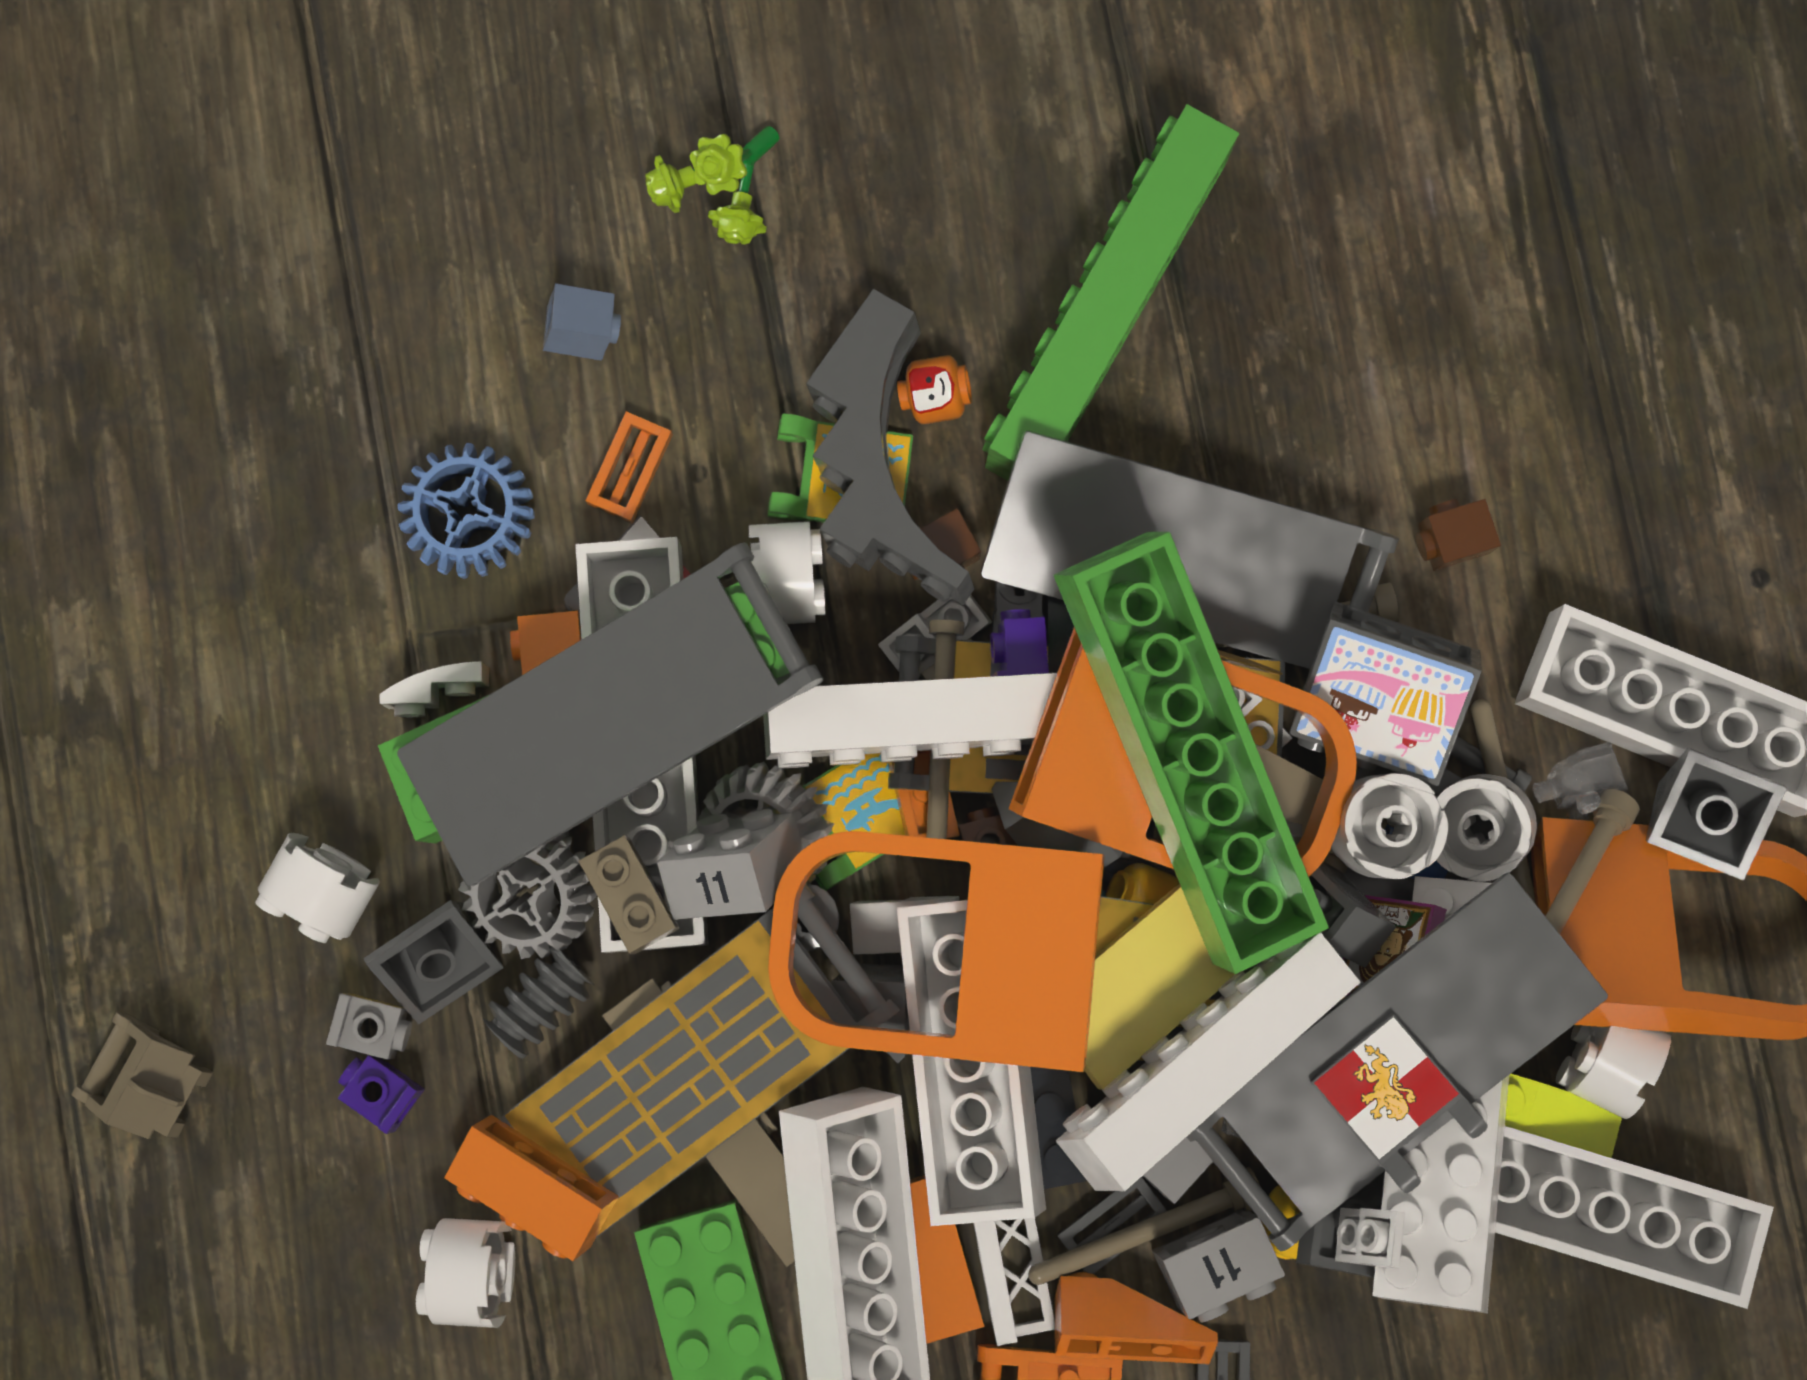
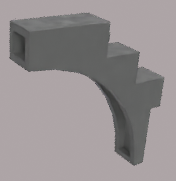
[806,289,974,605]

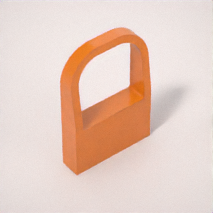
[1009,627,1357,877]
[1531,817,1807,1040]
[768,831,1105,1072]

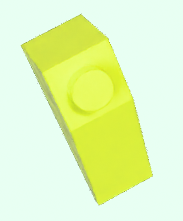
[1505,1074,1622,1158]

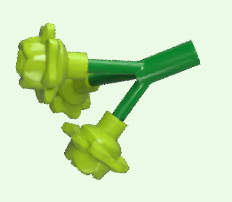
[645,126,780,245]

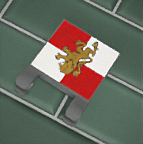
[1310,1013,1488,1193]

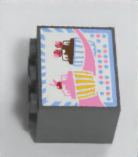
[1289,601,1482,786]

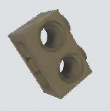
[579,835,680,954]

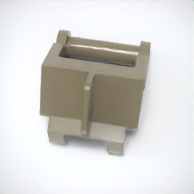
[71,1011,213,1139]

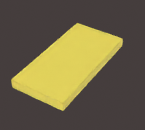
[1084,883,1235,1089]

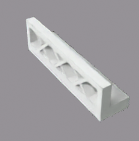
[973,1218,1055,1346]

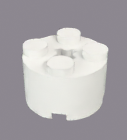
[749,522,825,624]
[1331,774,1448,879]
[1437,774,1537,882]
[255,833,380,943]
[1556,1025,1671,1119]
[416,1218,515,1328]

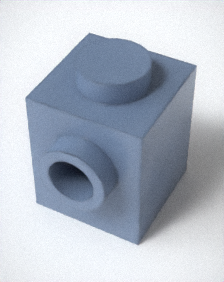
[543,283,621,361]

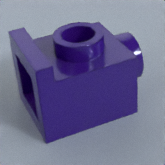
[990,609,1049,677]
[338,1055,425,1134]

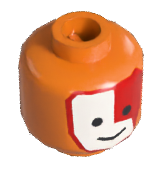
[897,355,972,424]

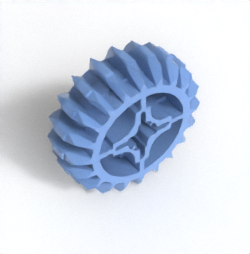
[398,443,535,579]

